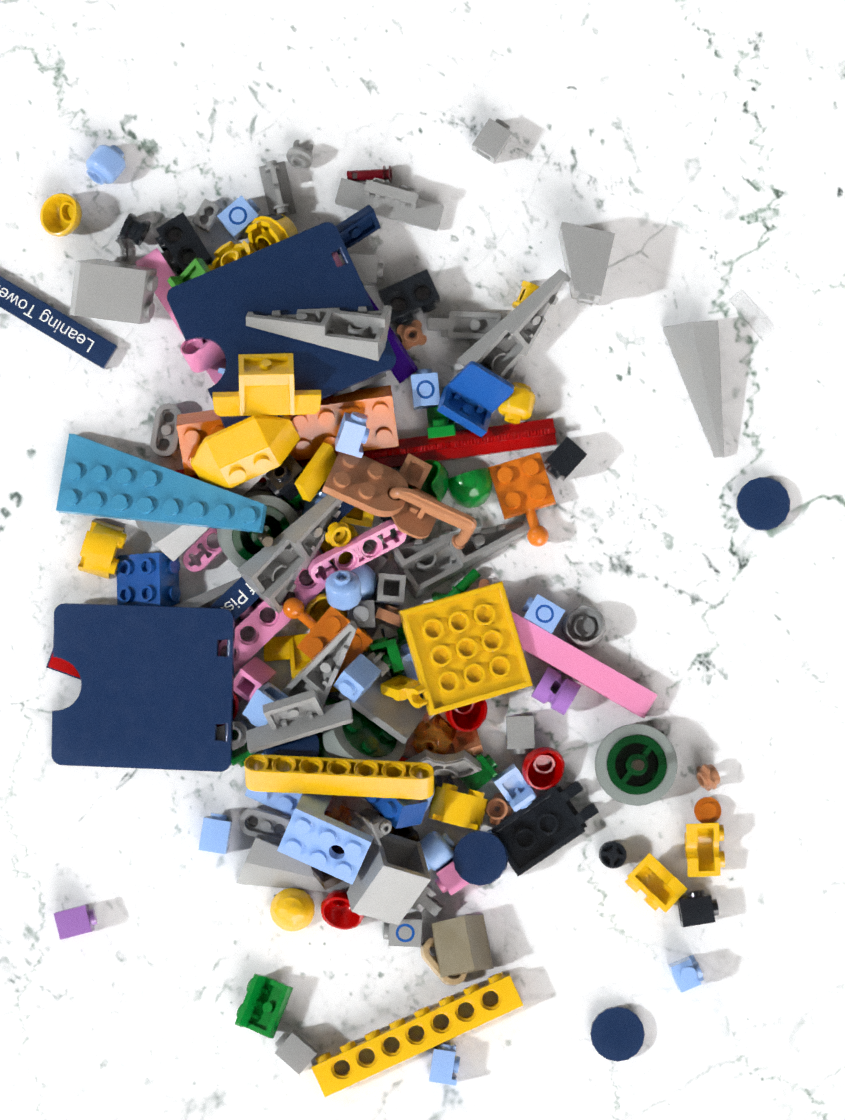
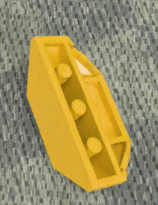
[190,415,300,488]

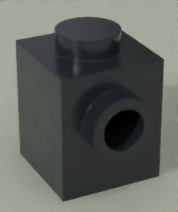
[544,436,587,481]
[265,453,305,501]
[677,890,719,927]

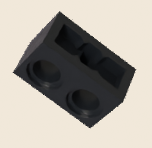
[155,212,213,274]
[378,269,440,325]

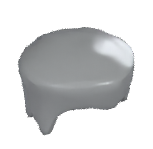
[561,605,606,650]

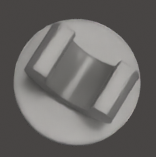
[286,140,313,168]
[366,651,390,680]

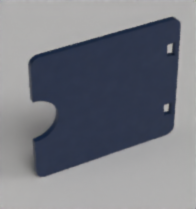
[167,222,396,428]
[51,603,235,772]

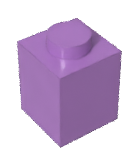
[53,904,97,940]

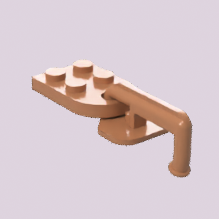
[322,452,477,549]

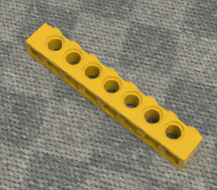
[311,972,523,1097]

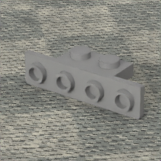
[335,178,444,231]
[246,689,353,753]

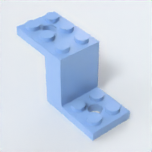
[245,749,374,885]

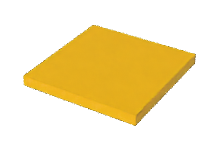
[398,581,533,716]

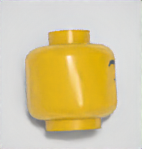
[498,382,536,424]

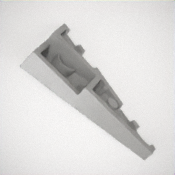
[663,321,724,458]
[391,520,530,599]
[237,835,350,892]

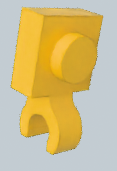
[380,675,428,708]

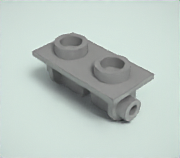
[259,160,296,215]
[348,808,392,847]

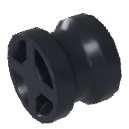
[120,213,151,246]
[599,841,627,869]

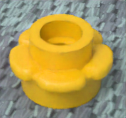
[325,521,351,547]

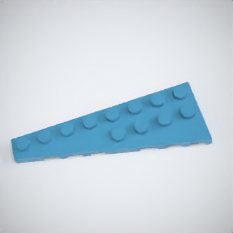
[56,434,267,533]

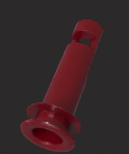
[347,165,393,183]

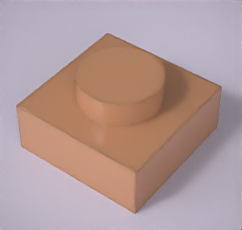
[399,453,432,490]
[375,604,402,627]
[450,729,483,756]

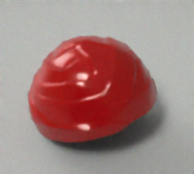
[445,700,487,732]
[522,747,565,790]
[321,889,364,930]

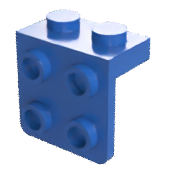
[437,361,514,437]
[117,552,181,606]

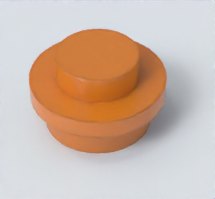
[694,797,721,823]

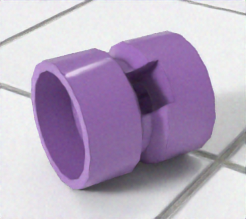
[531,666,581,715]

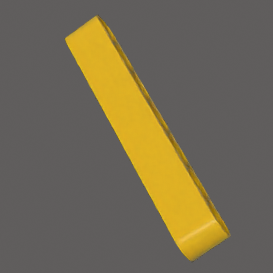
[244,754,434,800]

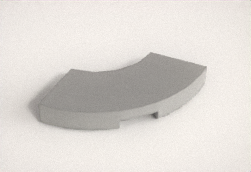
[405,750,482,779]

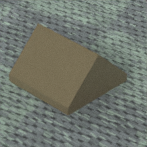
[431,915,494,978]

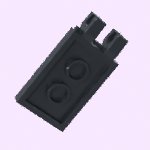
[490,780,599,876]

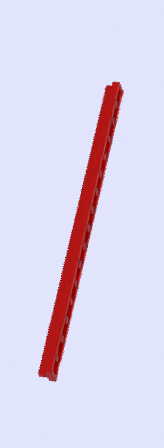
[174,418,557,483]

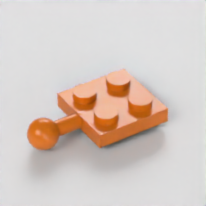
[488,452,556,547]
[283,597,374,681]

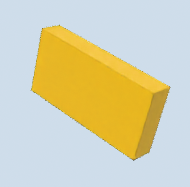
[295,442,337,502]

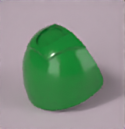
[408,460,449,502]
[447,468,492,508]

